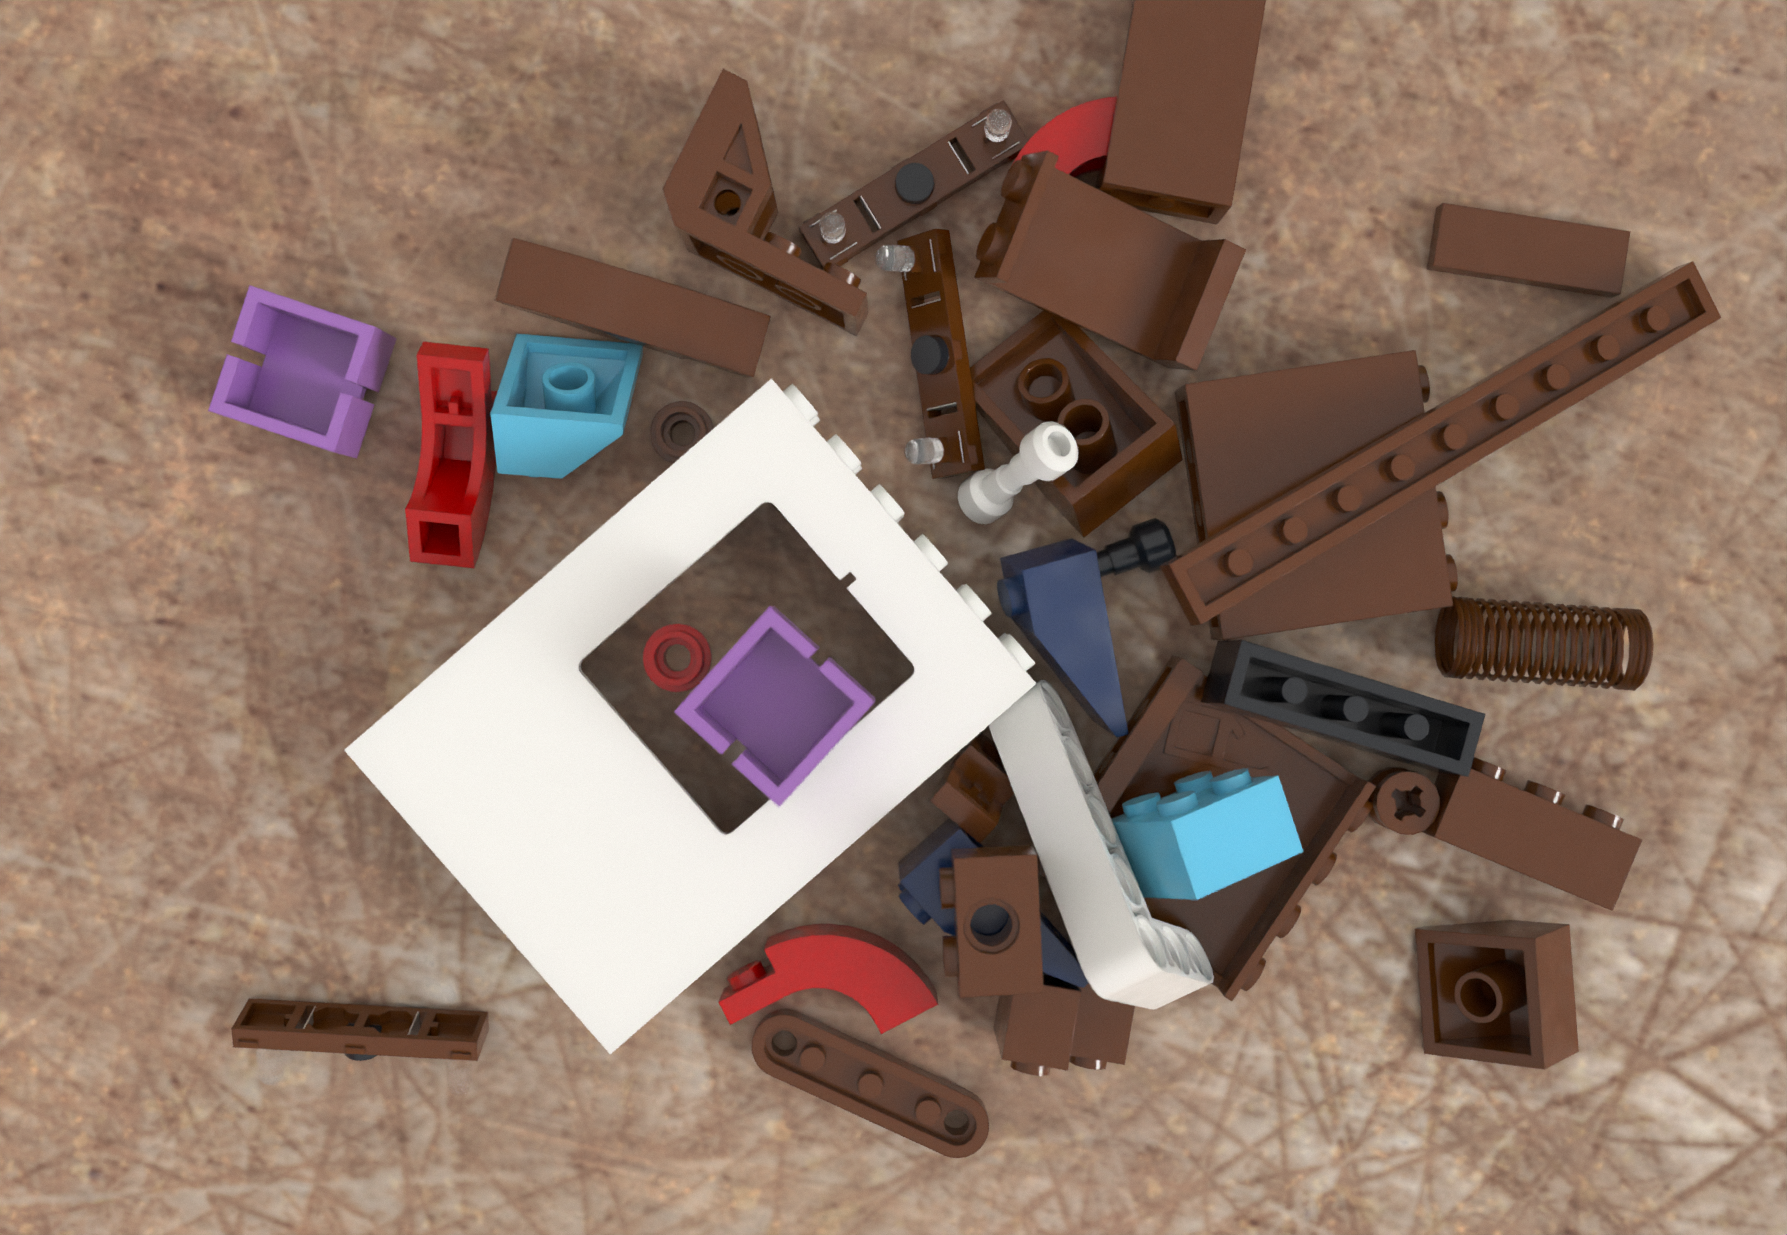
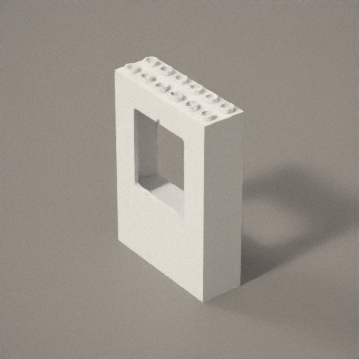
[344,378,1037,1054]

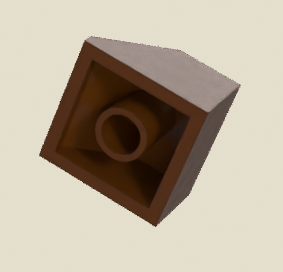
[1415,920,1579,1070]

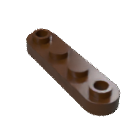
[752,1009,989,1158]

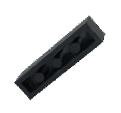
[1201,640,1485,777]

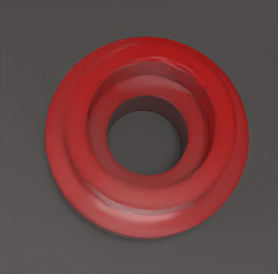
[643,624,712,692]

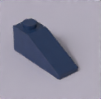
[997,538,1129,738]

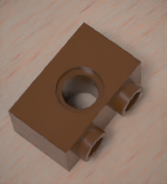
[939,845,1044,998]

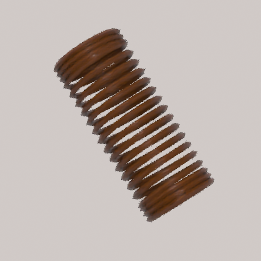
[1435,596,1654,691]

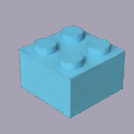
[1112,768,1304,900]

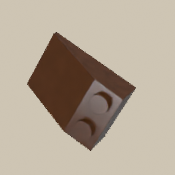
[970,310,1183,538]

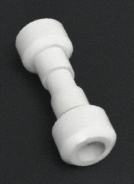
[958,422,1078,524]

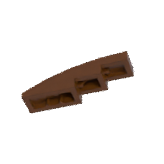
[494,238,771,378]

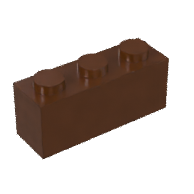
[1422,757,1642,911]

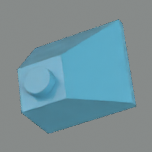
[490,334,643,479]

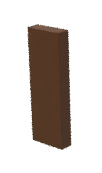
[1427,203,1630,298]

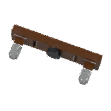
[799,100,1029,268]
[875,229,985,479]
[231,998,489,1096]

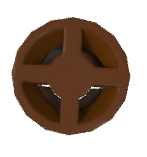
[1368,767,1440,835]

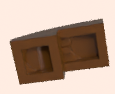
[930,732,1014,844]

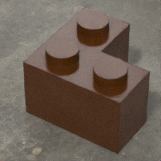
[993,972,1135,1076]

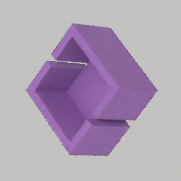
[208,285,397,459]
[674,606,875,807]

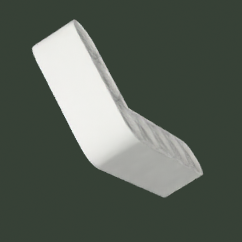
[988,680,1214,1010]

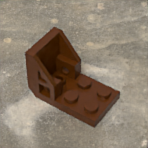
[662,69,868,336]

